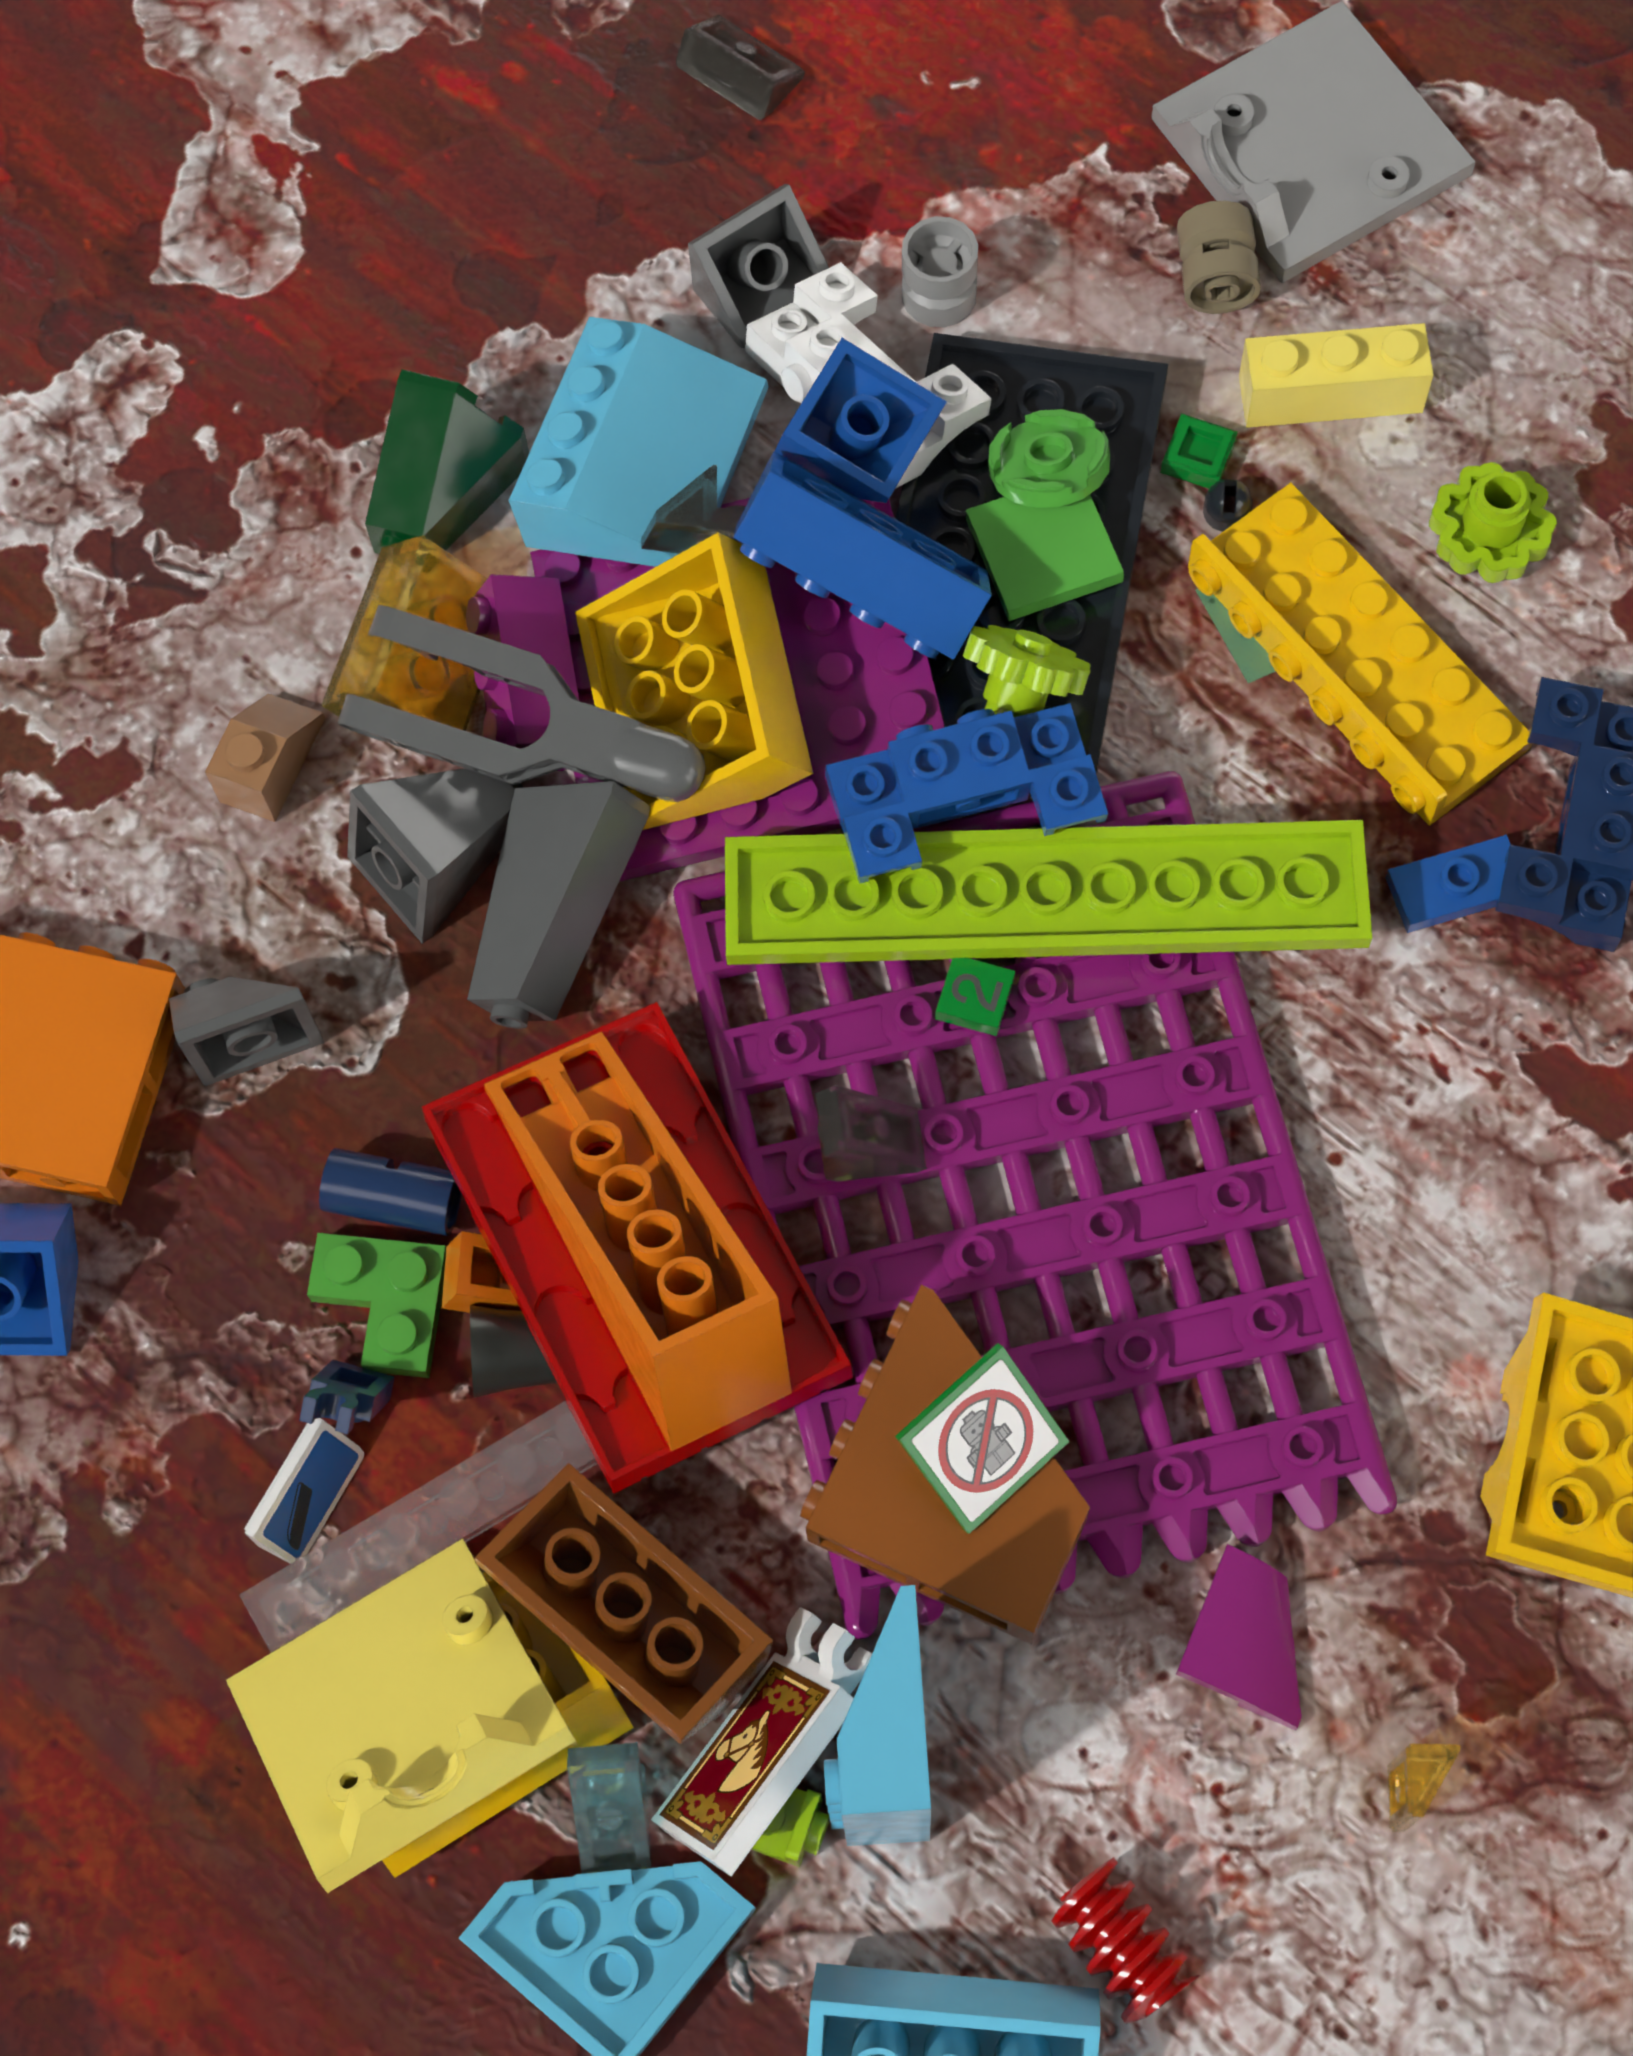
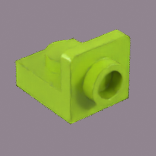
[751,1788,830,1868]

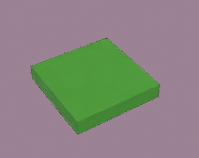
[966,494,1124,621]

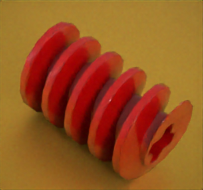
[1051,1857,1201,2024]

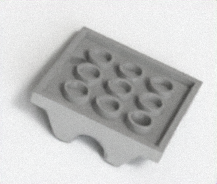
[1152,1,1475,283]

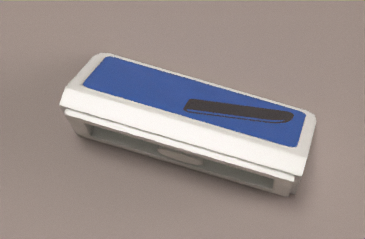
[244,1418,364,1566]

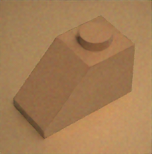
[205,693,325,822]

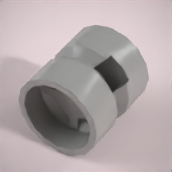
[902,216,978,327]

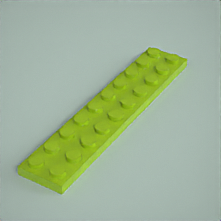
[725,820,1373,965]

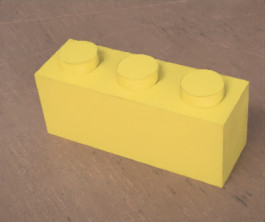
[1239,323,1433,428]

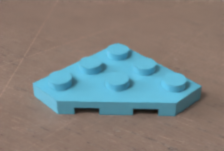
[459,1861,756,2056]

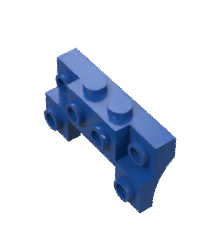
[825,703,1108,884]

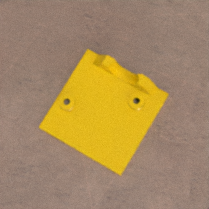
[1480,1292,1633,1598]

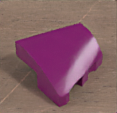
[1176,1544,1302,1731]

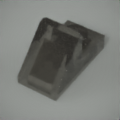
[641,465,746,554]
[815,1085,927,1182]

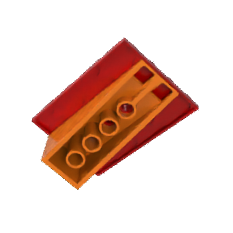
[421,1002,853,1494]

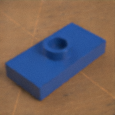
[1385,835,1511,933]

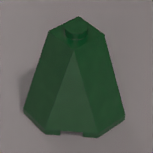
[365,369,529,566]

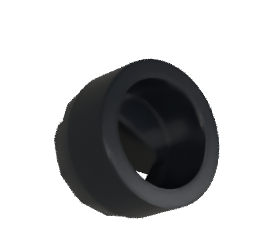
[1203,479,1253,532]

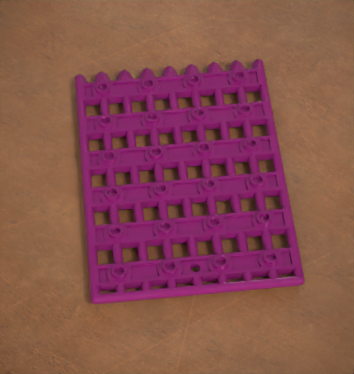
[673,771,1398,1640]

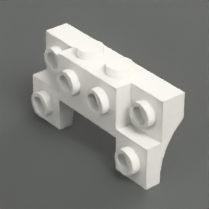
[745,262,991,488]

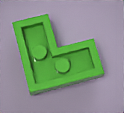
[307,1233,446,1378]

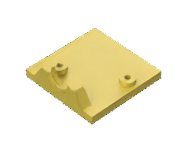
[226,1539,576,1893]

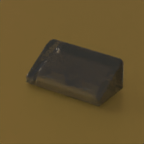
[676,14,805,120]

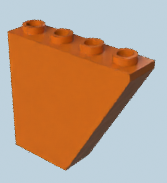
[0,932,185,1206]

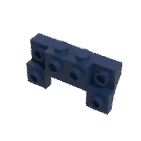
[1495,677,1633,952]

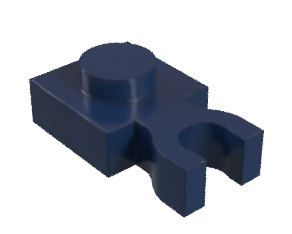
[299,1359,395,1434]

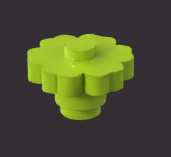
[1429,462,1557,583]
[963,625,1091,718]

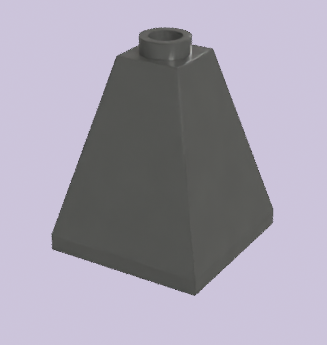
[347,768,524,944]

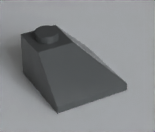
[169,977,324,1086]

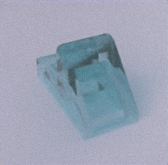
[567,1742,651,1874]

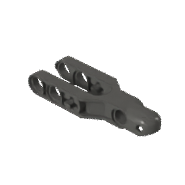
[337,605,706,802]

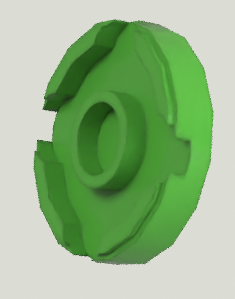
[988,409,1110,508]

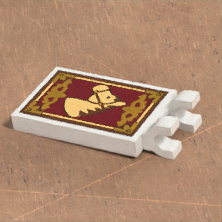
[651,1607,872,1876]

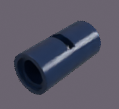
[319,1148,462,1236]

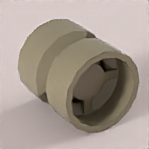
[1177,200,1261,314]

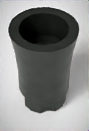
[470,1305,557,1398]

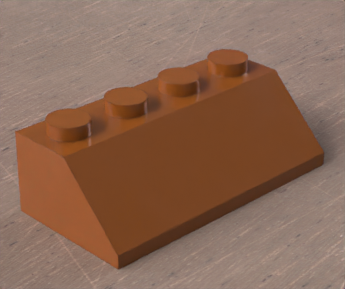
[475,1463,773,1744]

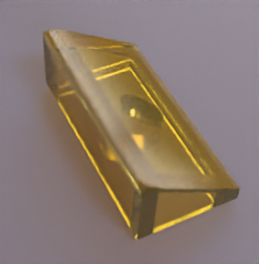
[1387,1744,1461,1833]

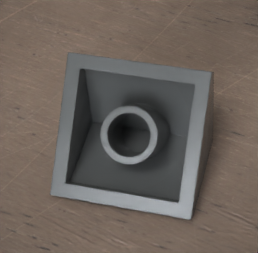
[688,184,829,348]

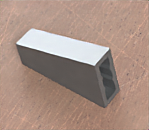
[467,781,651,1029]

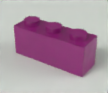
[466,574,579,771]

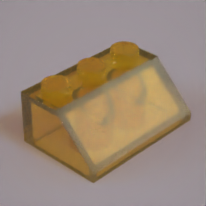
[321,535,487,731]

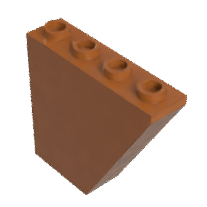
[800,1285,1090,1645]

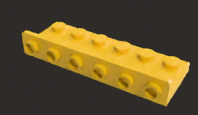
[1188,482,1533,826]

